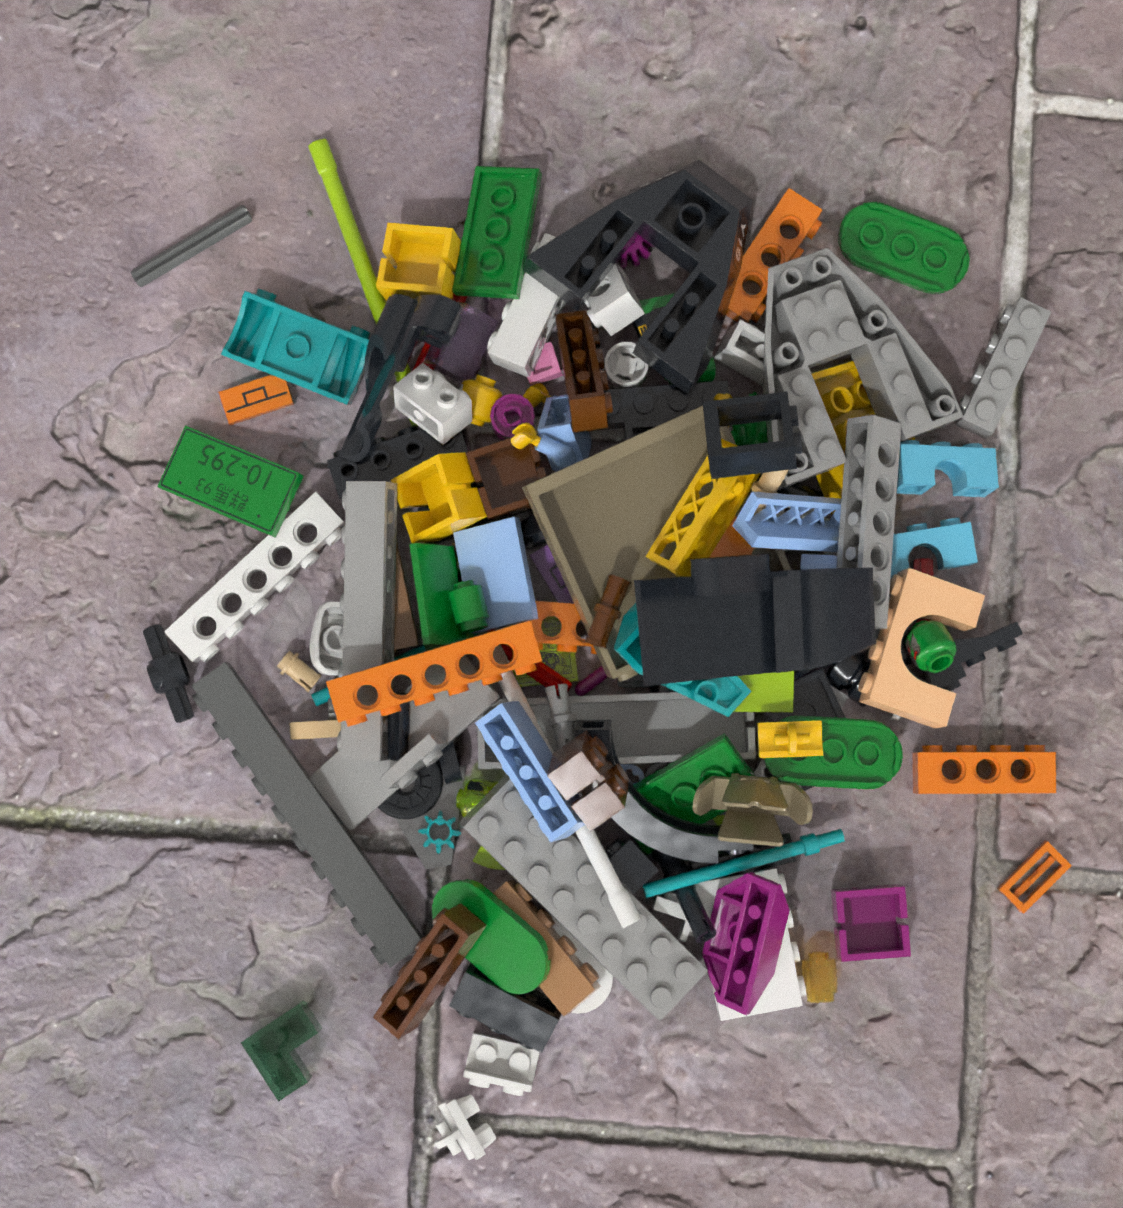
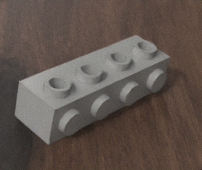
[955,297,1051,439]

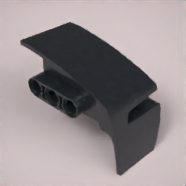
[634,554,876,686]

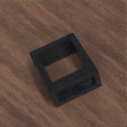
[702,391,802,479]

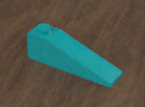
[614,603,751,717]

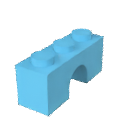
[897,440,999,497]
[891,518,978,578]

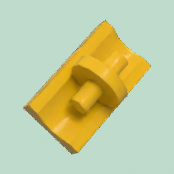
[757,720,823,758]

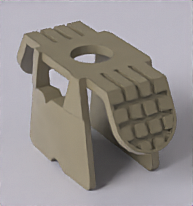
[693,773,813,847]

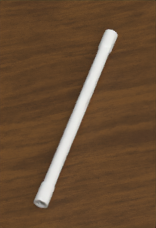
[493,644,642,928]

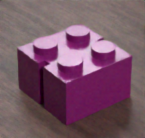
[831,884,911,962]

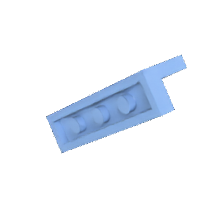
[732,492,842,552]

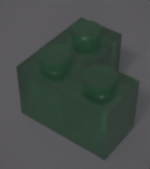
[241,1000,322,1102]

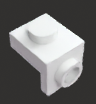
[652,892,694,942]

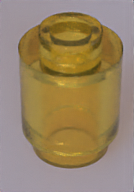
[802,952,838,1003]

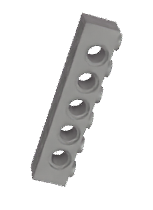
[837,415,902,629]

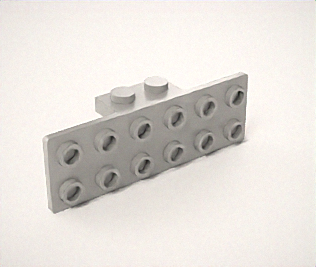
[310,655,500,829]

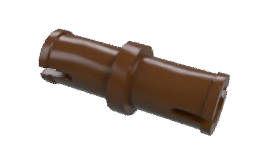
[585,575,631,649]

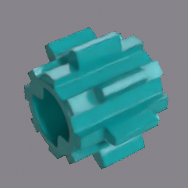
[418,811,461,854]

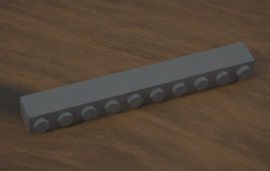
[192,662,423,968]

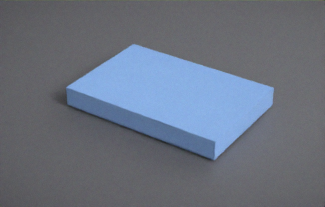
[453,517,539,633]

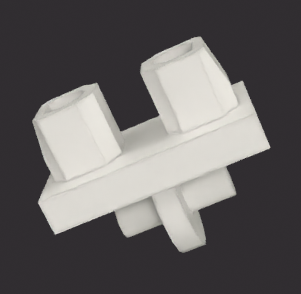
[434,1095,496,1160]

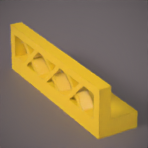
[645,438,761,577]

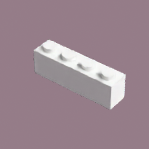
[487,233,566,377]

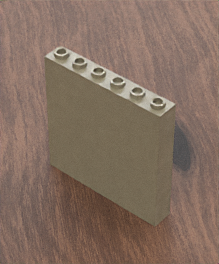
[522,405,792,682]

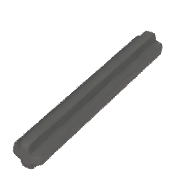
[131,205,252,287]

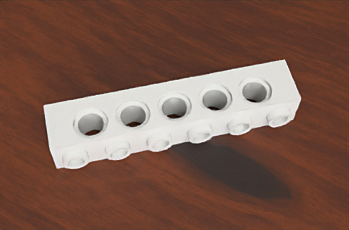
[164,492,345,663]

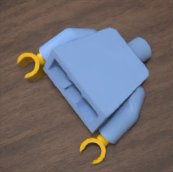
[511,383,591,472]

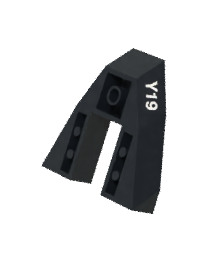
[523,160,753,394]

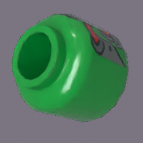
[905,620,957,673]

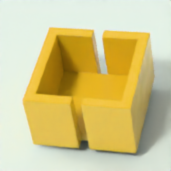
[376,222,461,301]
[391,452,487,544]

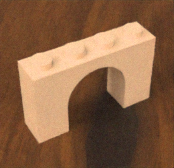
[858,568,985,728]

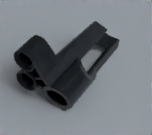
[339,294,463,462]

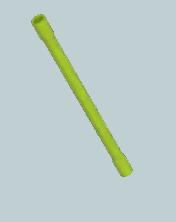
[308,139,418,427]

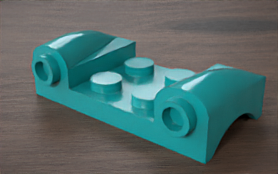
[221,288,371,405]

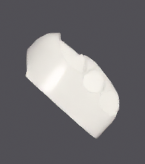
[310,602,343,675]

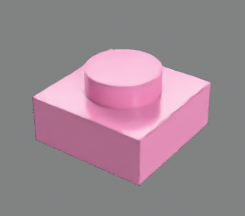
[527,342,563,386]

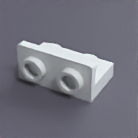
[463,1032,539,1096]

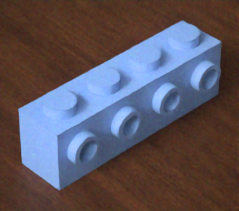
[475,701,585,843]

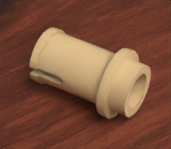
[277,651,322,692]

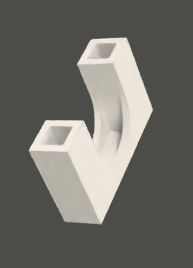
[694,867,807,1021]

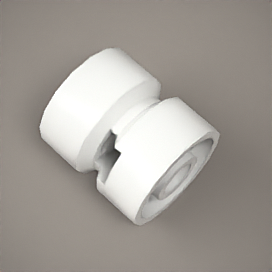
[603,342,648,389]

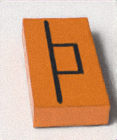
[218,375,294,425]

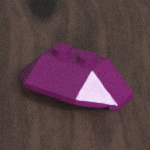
[702,872,790,1016]

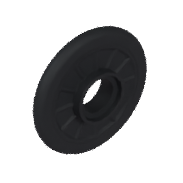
[378,761,443,819]

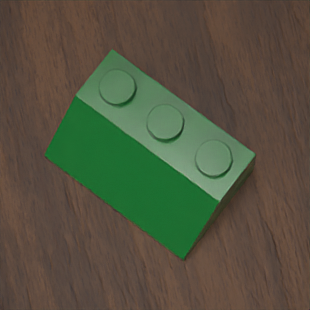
[409,543,475,651]

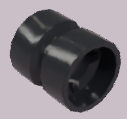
[826,652,871,707]

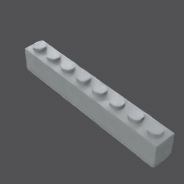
[337,481,397,761]

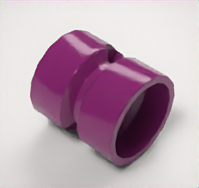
[490,394,535,441]

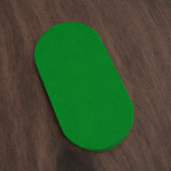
[838,202,970,294]
[763,716,903,789]
[432,879,551,994]

